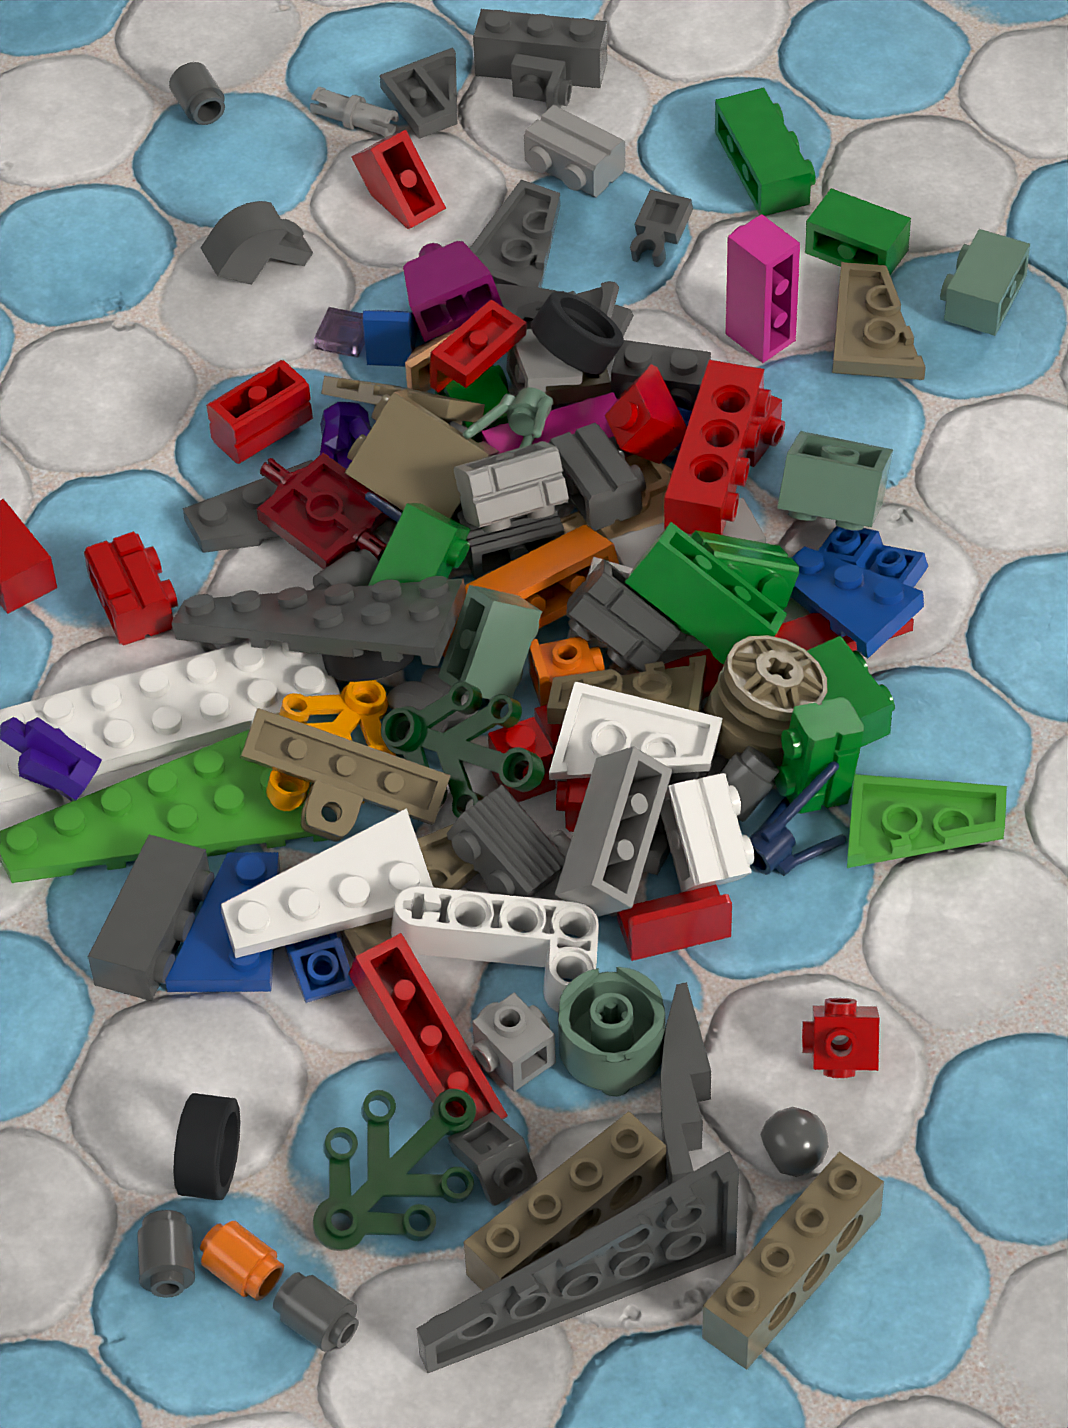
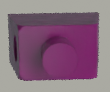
[403,241,504,342]

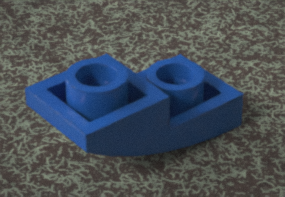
[818,525,929,587]
[284,932,356,1003]

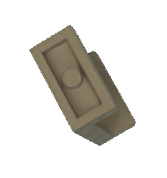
[345,390,499,521]

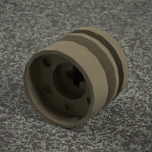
[702,635,827,766]

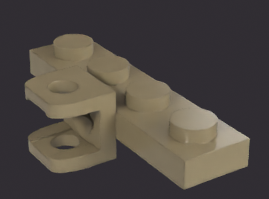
[240,708,450,842]

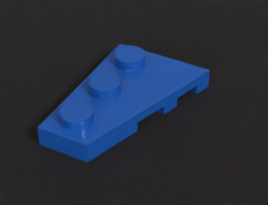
[790,546,924,659]
[165,852,280,992]

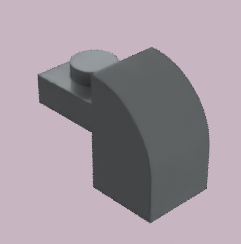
[200,201,313,285]

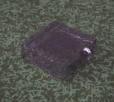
[314,307,365,358]

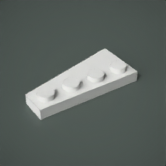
[221,808,433,958]

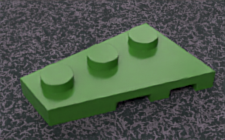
[847,774,1007,868]

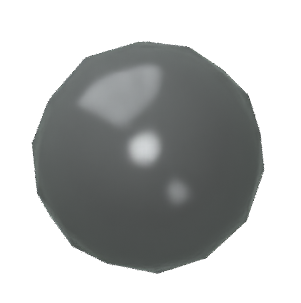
[760,1107,829,1177]

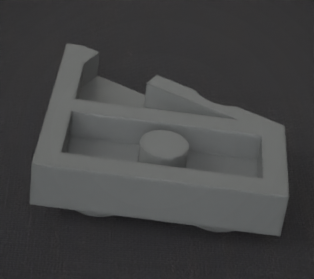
[380,47,458,139]

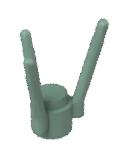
[463,387,553,448]

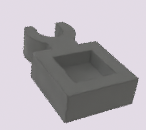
[630,189,693,267]

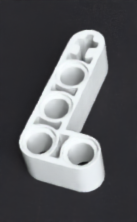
[391,886,599,1012]

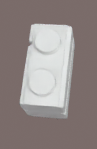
[660,773,754,892]

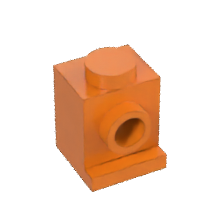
[528,636,605,706]

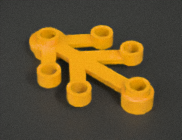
[266,680,396,811]

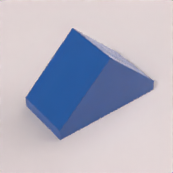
[363,310,418,367]

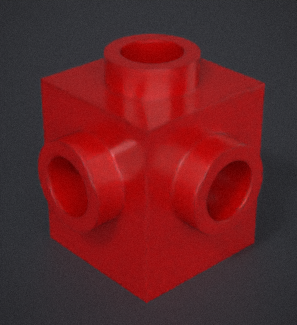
[802,998,880,1078]

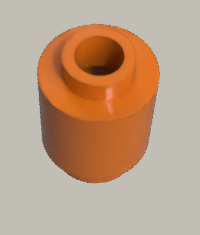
[200,1221,284,1301]

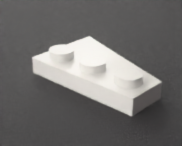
[549,682,722,780]

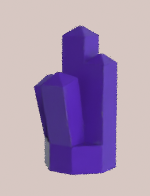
[320,402,372,469]
[0,717,102,801]

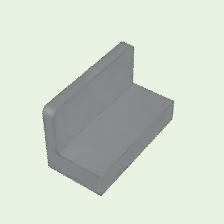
[506,329,583,396]

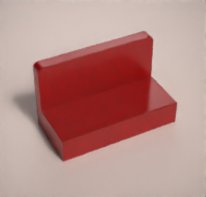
[430,299,527,392]
[617,884,732,961]

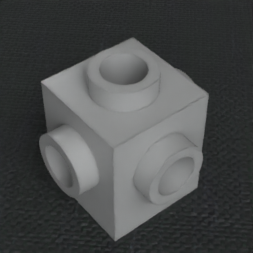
[471,992,556,1092]

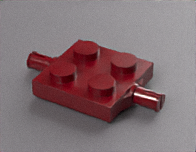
[257,452,392,569]

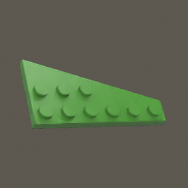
[0,729,328,883]

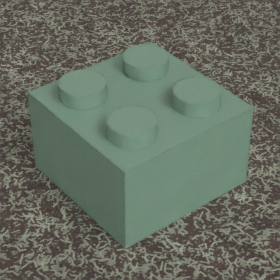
[777,431,893,530]

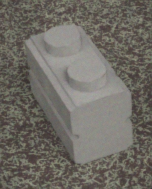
[524,105,625,198]
[454,441,569,532]

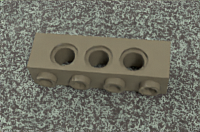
[464,1111,666,1291]
[702,1151,884,1370]

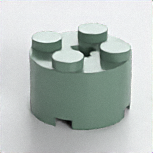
[558,967,665,1097]

